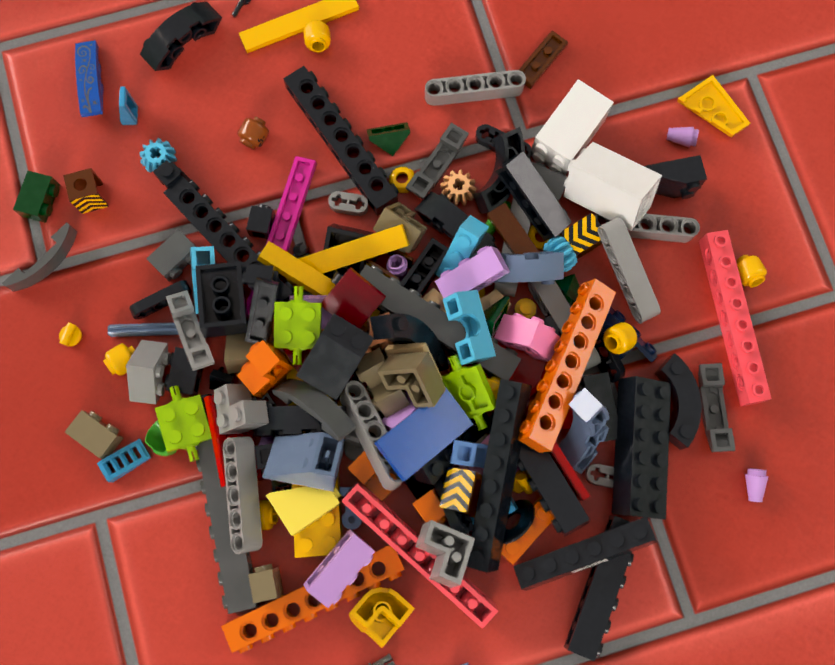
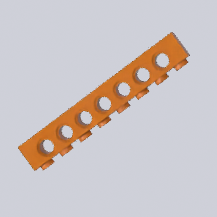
[517,278,616,453]
[221,545,405,654]

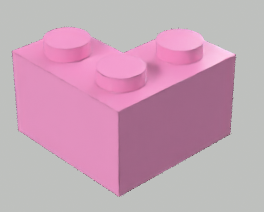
[494,313,560,362]

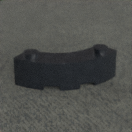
[140,1,222,71]
[472,127,525,214]
[414,191,499,254]
[370,313,449,372]
[655,353,702,450]
[253,402,346,437]

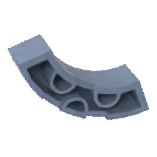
[470,251,564,285]
[559,388,609,474]

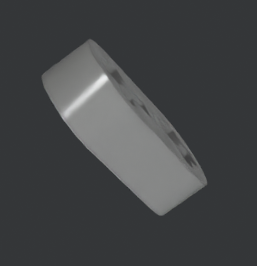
[328,191,369,216]
[585,464,614,489]

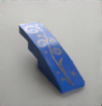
[75,40,104,118]

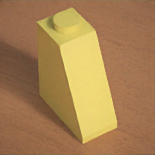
[266,486,342,536]

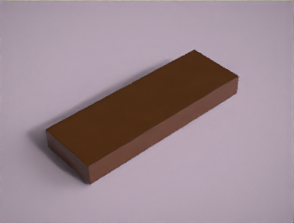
[519,31,568,89]
[487,203,539,254]

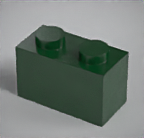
[13,171,60,223]

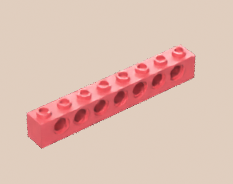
[699,230,772,407]
[341,480,498,629]

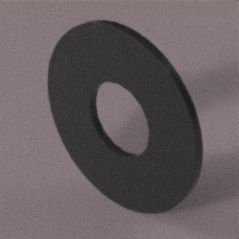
[503,499,535,544]

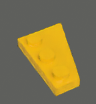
[677,75,750,137]

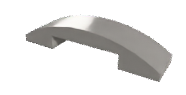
[166,290,215,371]

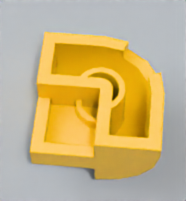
[349,587,415,648]

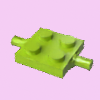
[274,286,322,365]
[442,354,496,430]
[155,386,212,462]

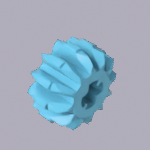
[139,138,177,173]
[543,235,577,272]

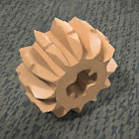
[440,169,476,206]

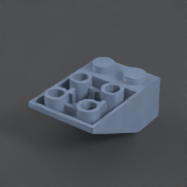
[263,432,344,492]

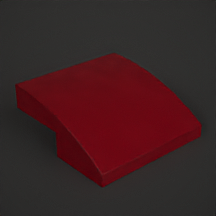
[321,267,386,329]

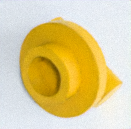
[59,323,82,347]
[513,470,533,494]

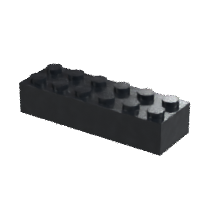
[612,376,671,520]

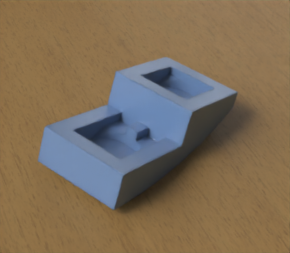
[450,440,488,468]

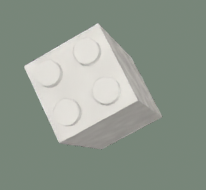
[531,79,614,175]
[563,142,662,231]

